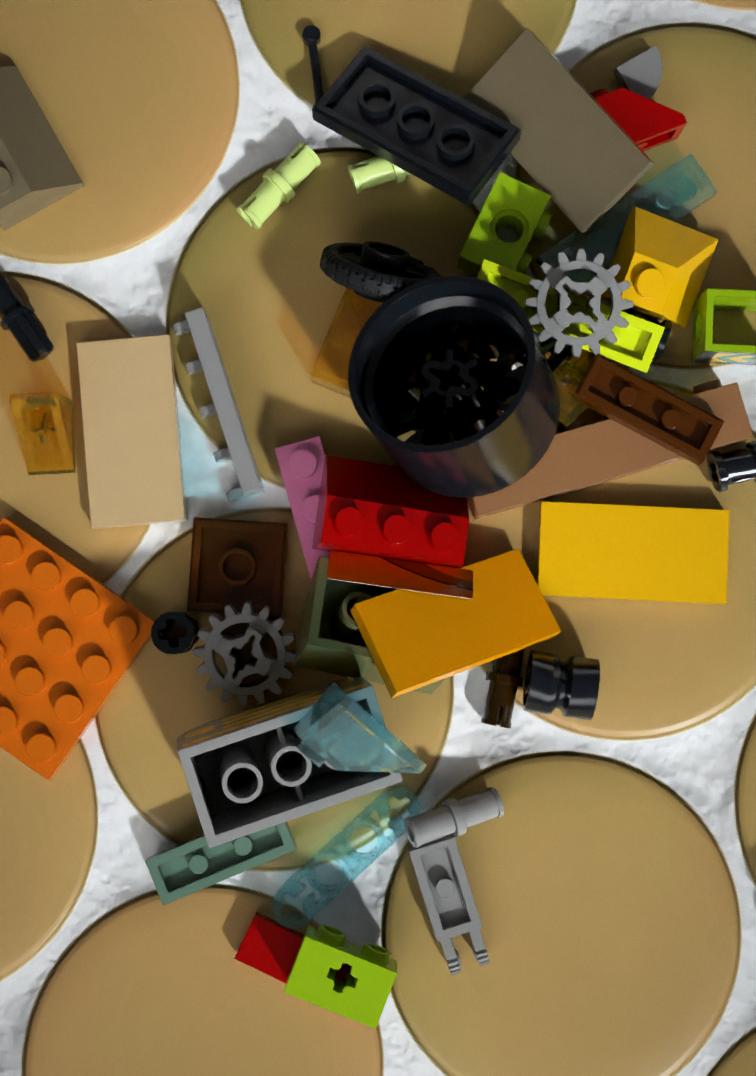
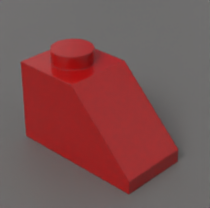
[590,87,687,151]

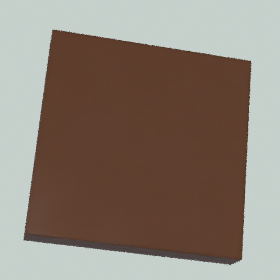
[187,517,288,617]

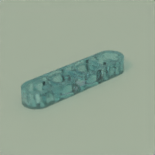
[272,785,420,929]

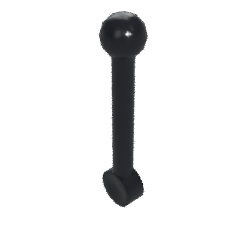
[302,26,324,109]

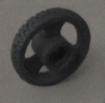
[320,241,441,303]

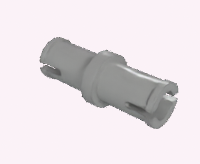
[404,787,504,848]

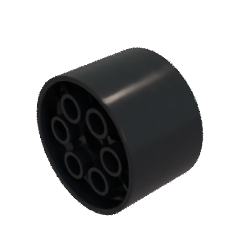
[348,275,560,498]

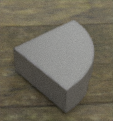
[614,45,663,100]

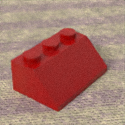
[312,455,469,568]

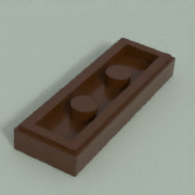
[572,354,724,466]

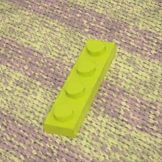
[477,259,665,373]

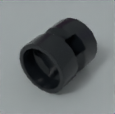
[523,650,600,720]

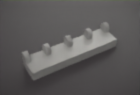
[172,307,265,502]

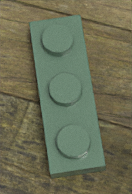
[145,822,297,905]

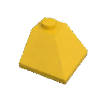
[601,207,719,328]

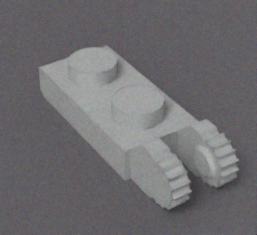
[408,834,490,975]

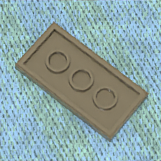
[463,28,655,233]

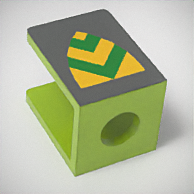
[691,288,756,365]

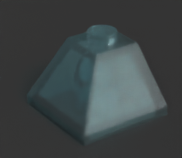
[294,683,427,774]

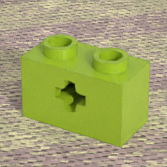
[284,924,397,1029]

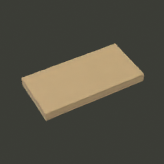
[76,334,187,529]

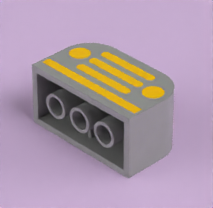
[177,677,403,848]

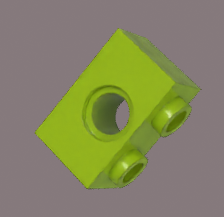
[457,172,553,277]

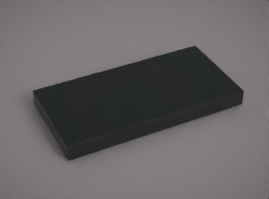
[312,46,521,206]

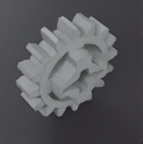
[525,249,633,357]
[193,601,296,706]

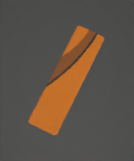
[327,551,473,599]

